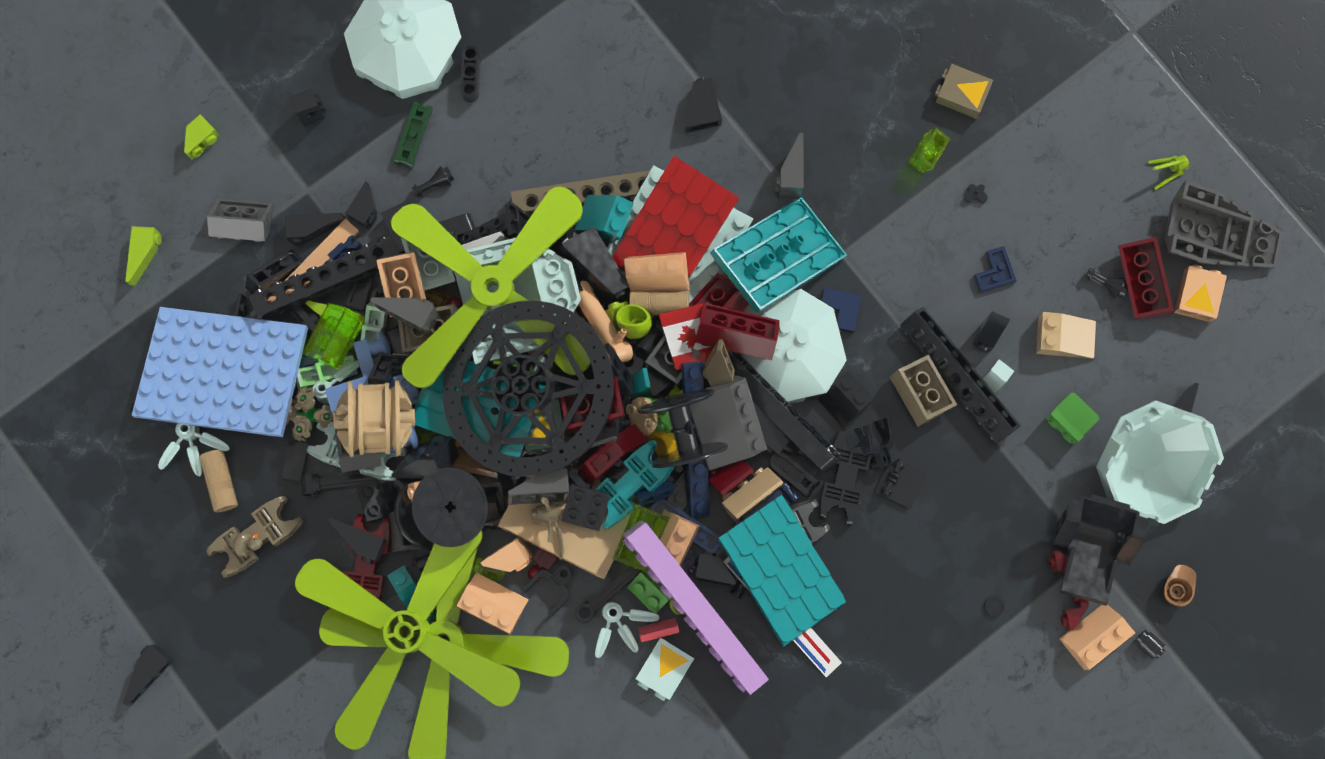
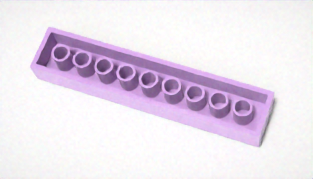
[622,519,769,695]

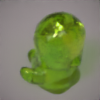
[473,557,506,581]

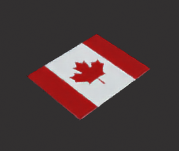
[659,303,714,370]

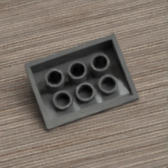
[688,375,767,470]

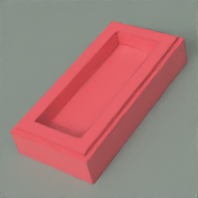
[638,618,679,642]

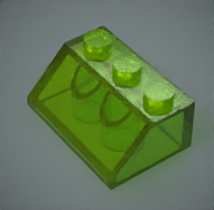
[302,303,365,370]
[612,504,670,572]

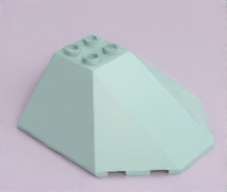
[453,238,581,365]

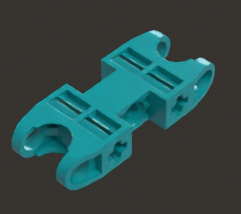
[595,440,675,530]

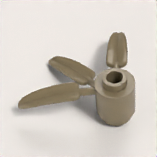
[531,497,564,560]

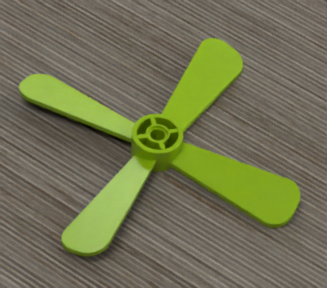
[391,187,591,388]
[295,530,520,750]
[319,547,569,759]

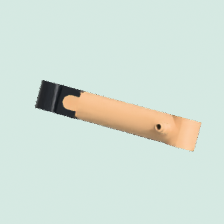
[573,267,633,362]

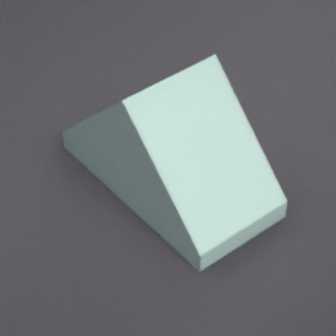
[983,359,1014,394]

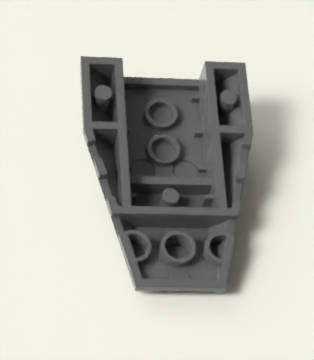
[1163,180,1283,268]

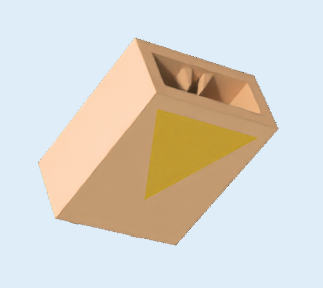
[1174,265,1227,323]

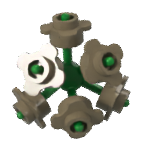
[286,387,333,442]

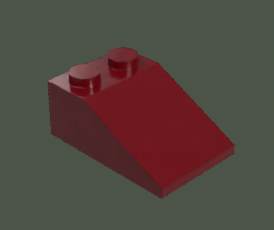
[560,377,625,433]

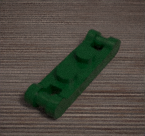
[394,102,433,169]

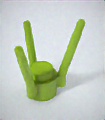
[1148,155,1189,190]

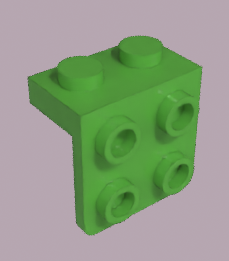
[1046,392,1099,445]

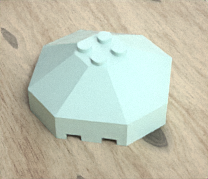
[344,0,461,99]
[740,289,847,404]
[1096,400,1224,524]

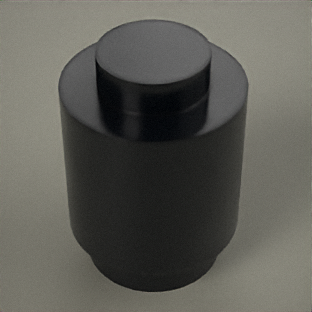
[1135,629,1166,659]

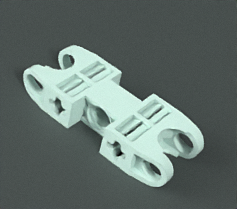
[307,422,407,481]

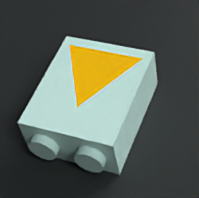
[636,638,694,701]

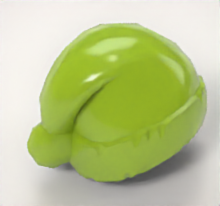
[616,304,652,340]

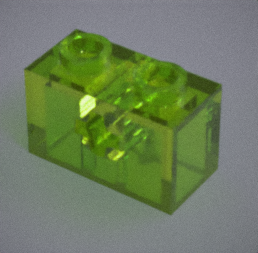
[908,128,950,173]

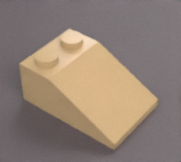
[1036,312,1096,359]

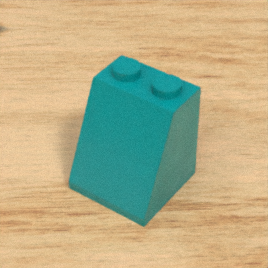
[574,195,634,245]

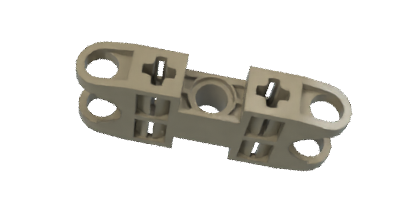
[206,495,303,578]

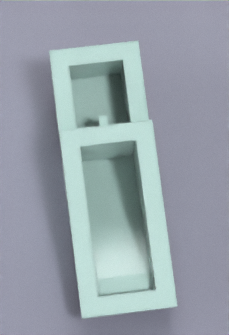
[361,302,388,362]
[296,355,358,390]

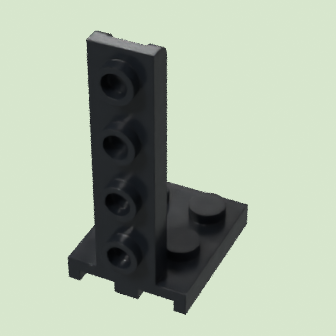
[457,202,531,245]

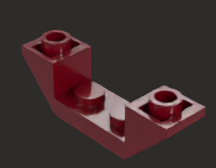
[579,424,647,487]
[1049,551,1089,630]

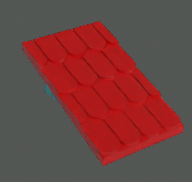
[613,156,739,280]

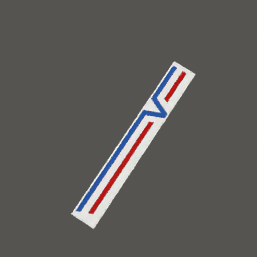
[723,557,842,677]

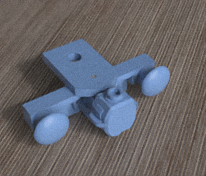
[325,332,420,453]

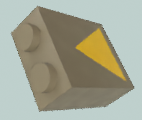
[935,64,993,119]

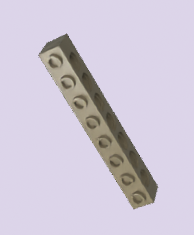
[511,170,650,216]

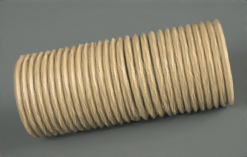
[630,291,689,316]
[199,450,238,512]

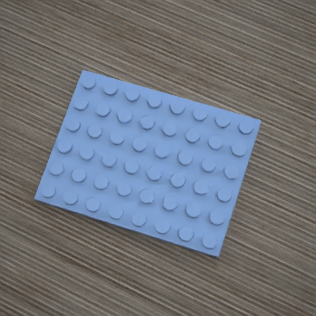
[132,307,308,437]

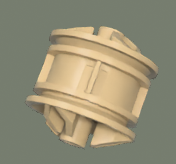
[333,380,415,457]

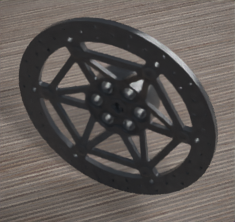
[442,301,615,477]

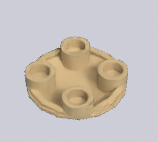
[626,397,658,436]

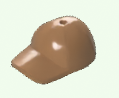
[1164,565,1196,607]

